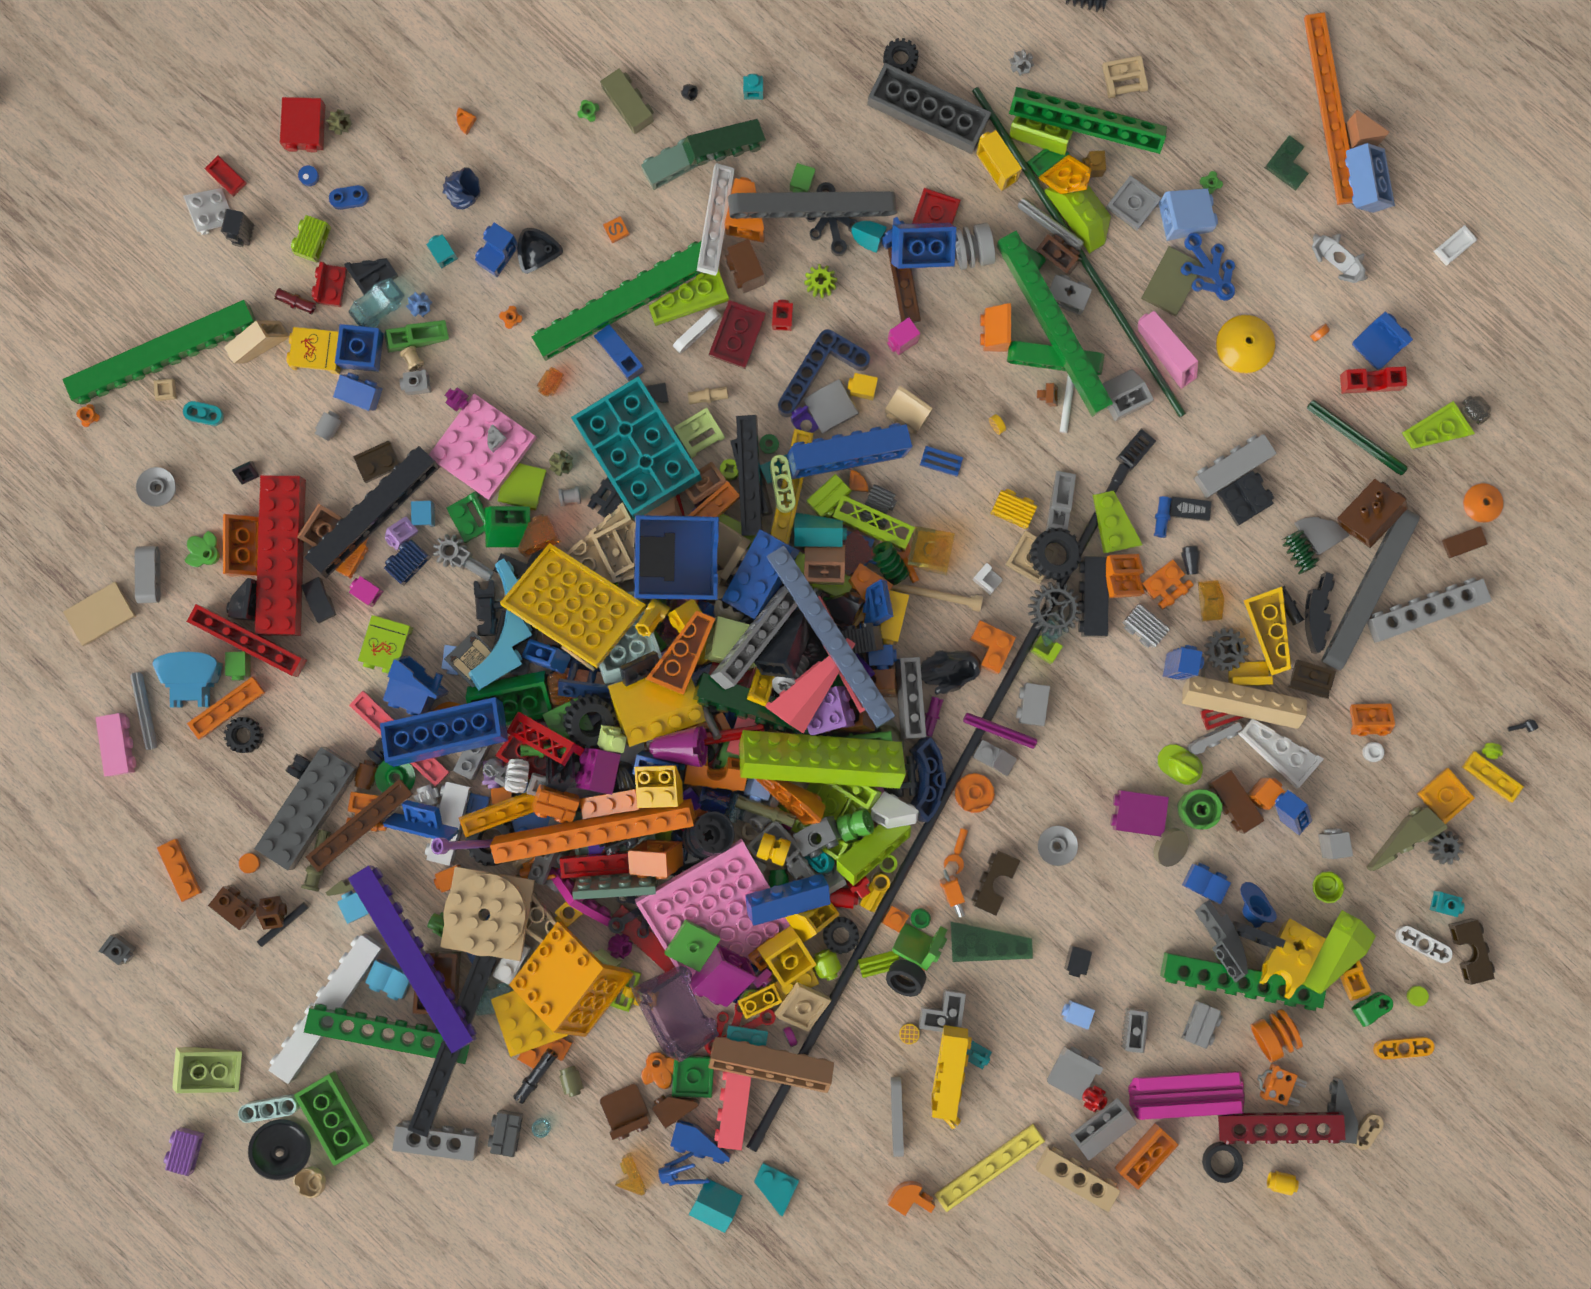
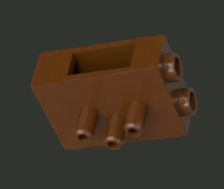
[1337,479,1408,548]

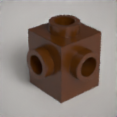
[256,896,287,930]

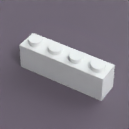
[425,782,473,866]

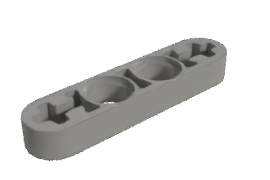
[891,1077,904,1157]

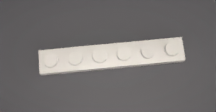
[697,163,735,276]

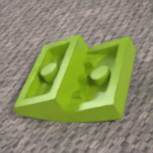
[498,463,547,511]

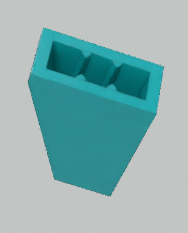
[794,513,847,547]

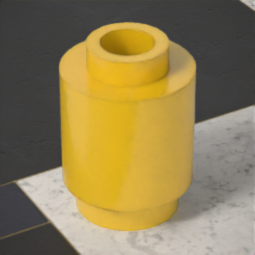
[1267,1171,1299,1196]

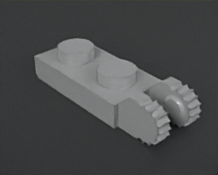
[1187,721,1242,755]

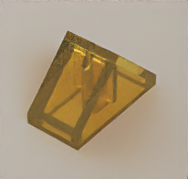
[1198,580,1224,622]

